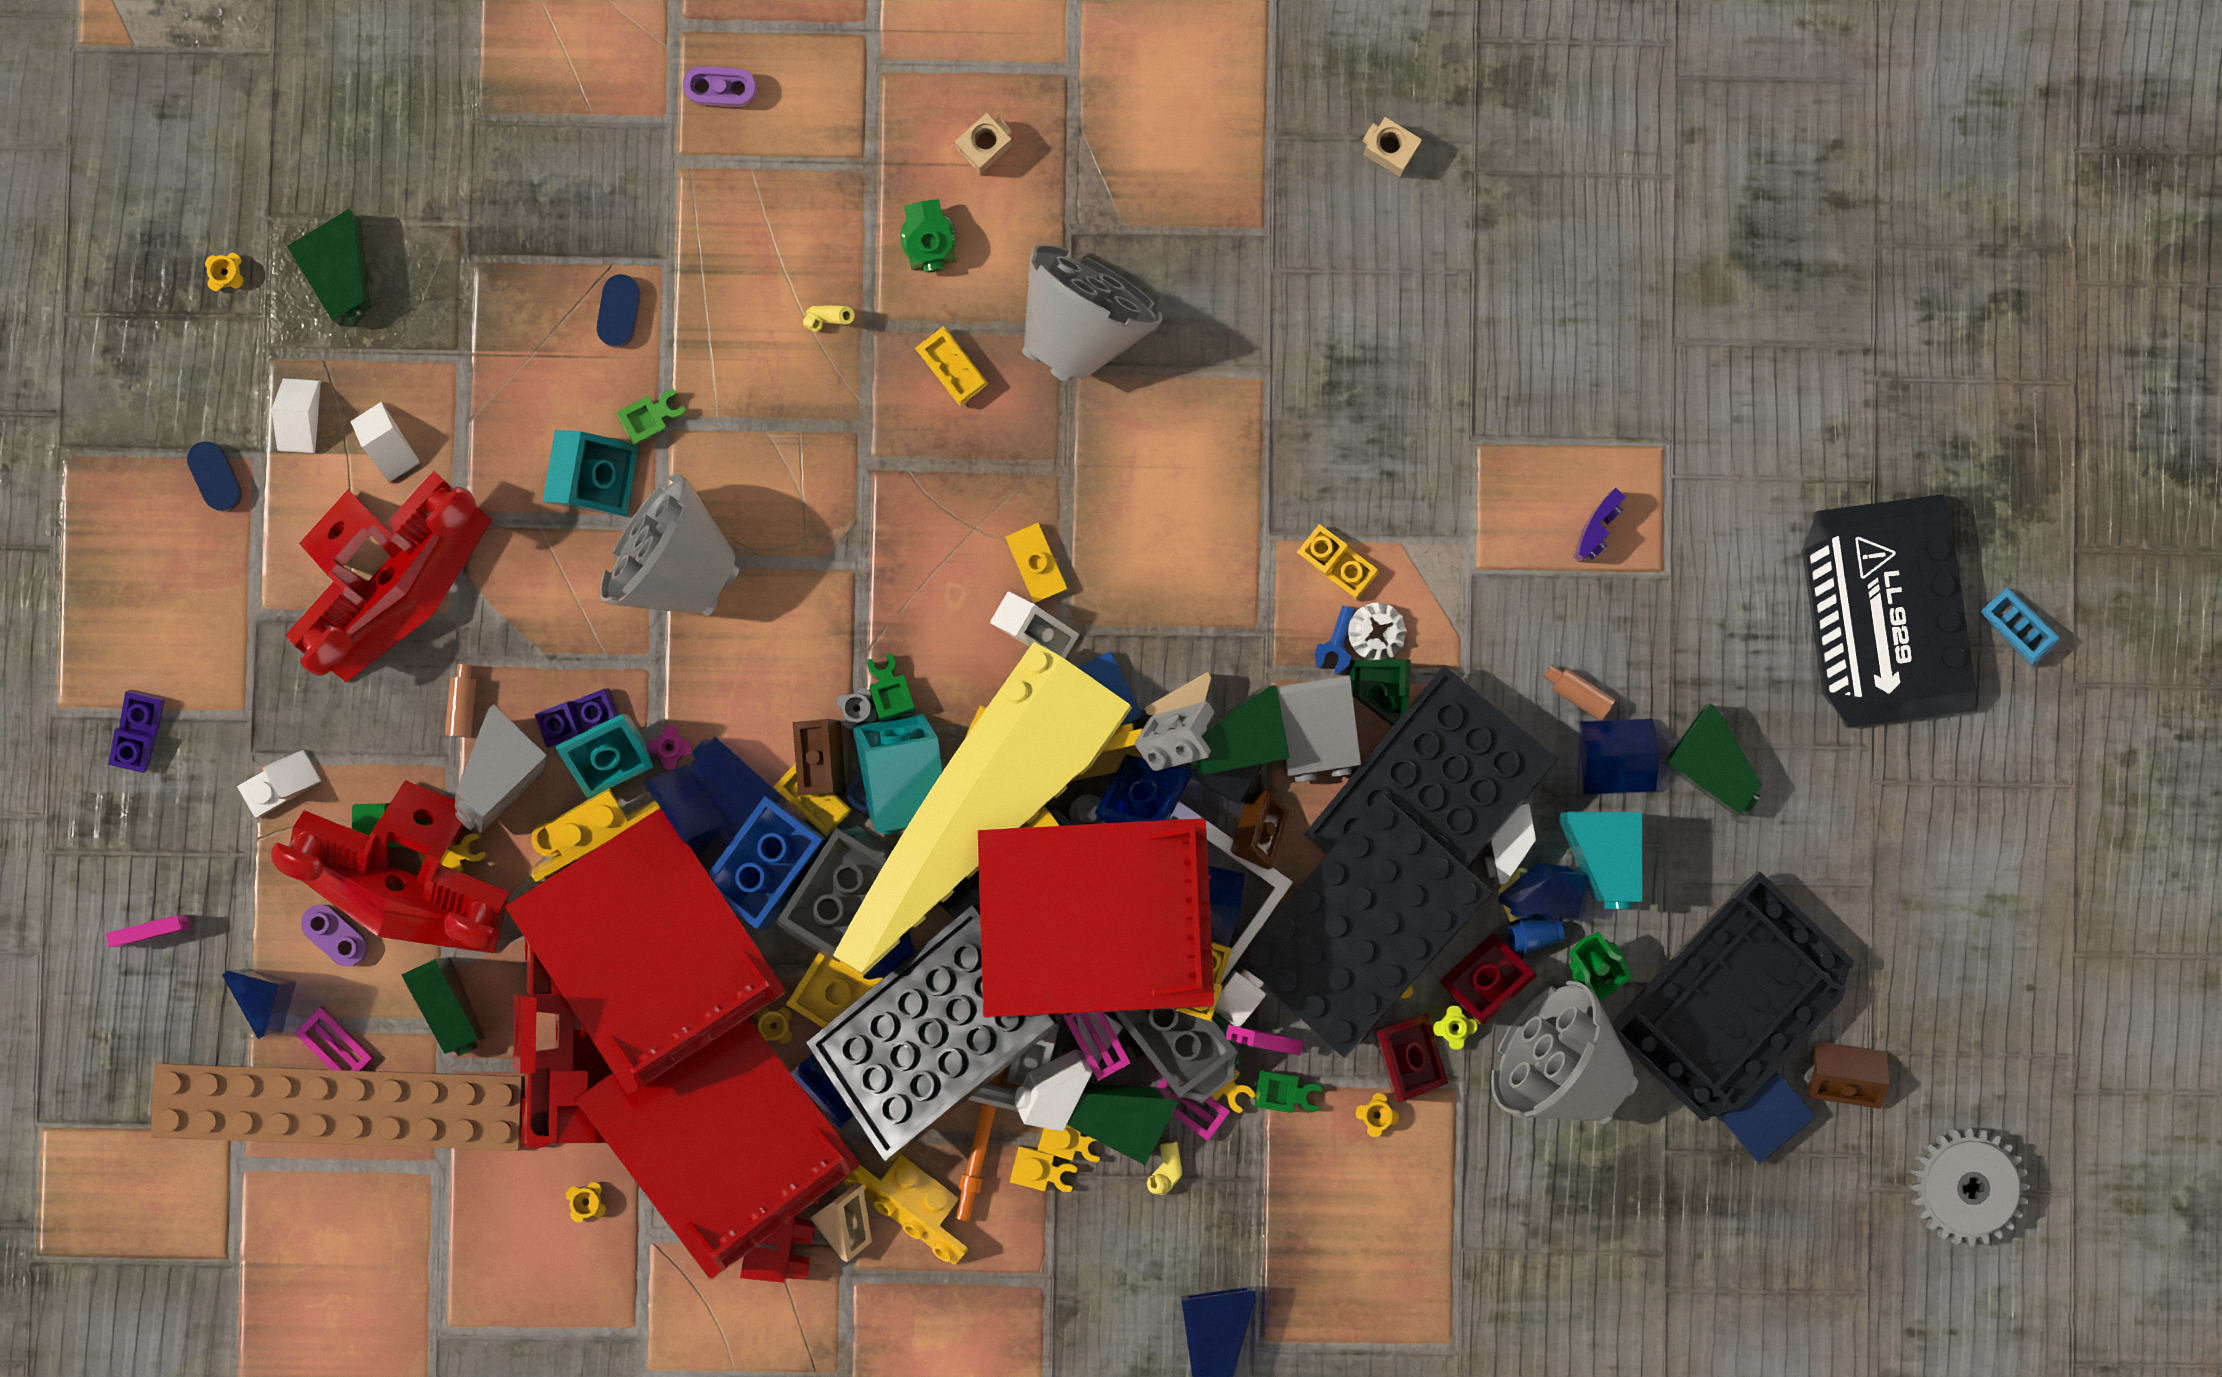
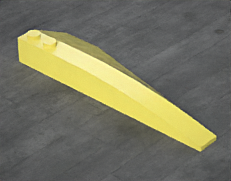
[833,642,1132,975]

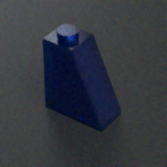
[690,736,783,847]
[1181,1286,1256,1377]

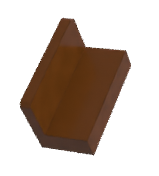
[792,719,846,795]
[1807,1042,1890,1109]

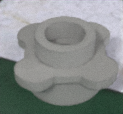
[836,688,877,729]

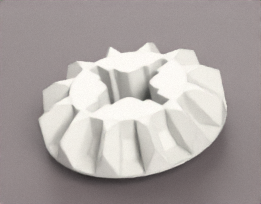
[1348,602,1407,660]

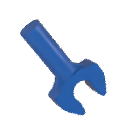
[1314,605,1356,675]

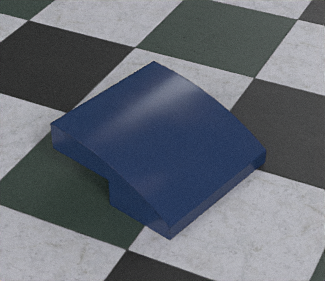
[1717,1070,1815,1165]

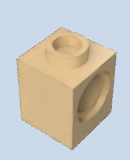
[955,113,1012,176]
[1362,117,1422,177]

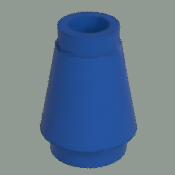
[1507,919,1564,956]

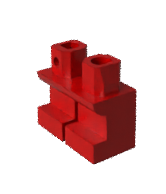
[740,1216,816,1283]

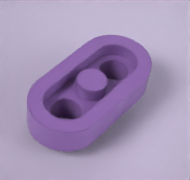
[683,66,757,107]
[301,905,368,966]

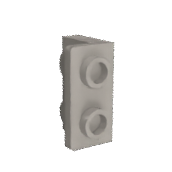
[1134,701,1215,771]

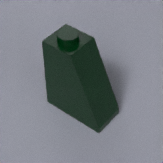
[287,208,371,326]
[1189,685,1290,775]
[1663,703,1762,815]
[401,957,485,1057]
[1066,1083,1180,1165]

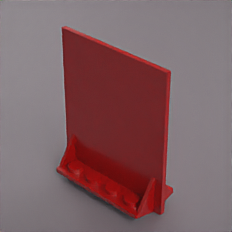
[504,806,785,1095]
[978,818,1214,1018]
[575,1018,860,1280]

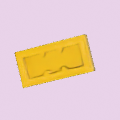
[915,326,988,407]
[1005,523,1067,604]
[773,763,852,837]

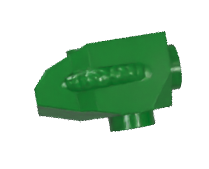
[900,199,957,273]
[1569,932,1633,1002]

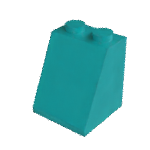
[852,713,942,834]
[1557,812,1642,909]

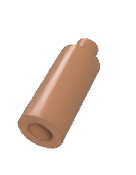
[445,664,477,738]
[1543,665,1615,721]

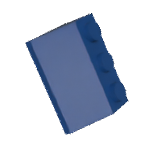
[708,796,829,930]

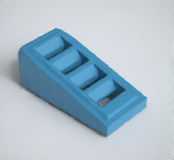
[1980,587,2060,667]

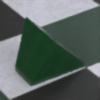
[1349,659,1411,727]

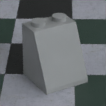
[1277,676,1361,783]
[455,704,547,833]

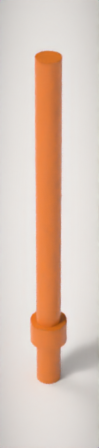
[955,1068,1006,1221]

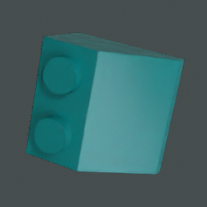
[543,430,639,517]
[556,714,654,799]

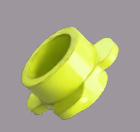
[1433,1006,1477,1050]

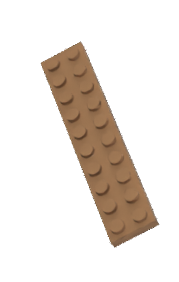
[150,1063,524,1151]

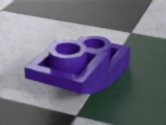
[1574,487,1626,562]
[534,688,619,748]
[108,689,165,773]

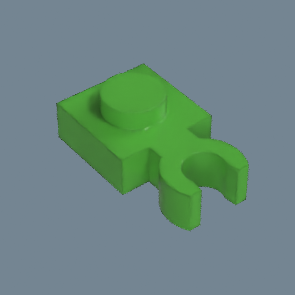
[616,389,686,446]

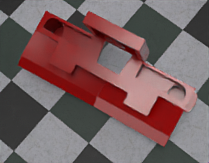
[285,471,492,683]
[271,780,510,953]
[512,938,608,1149]

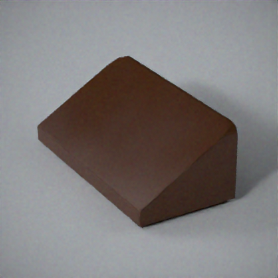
[1230,790,1289,870]

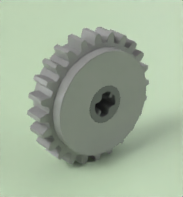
[1909,1127,2030,1246]

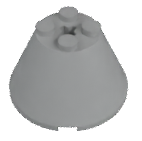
[1022,244,1163,382]
[599,474,739,616]
[1491,981,1638,1124]

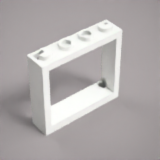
[1156,797,1293,984]

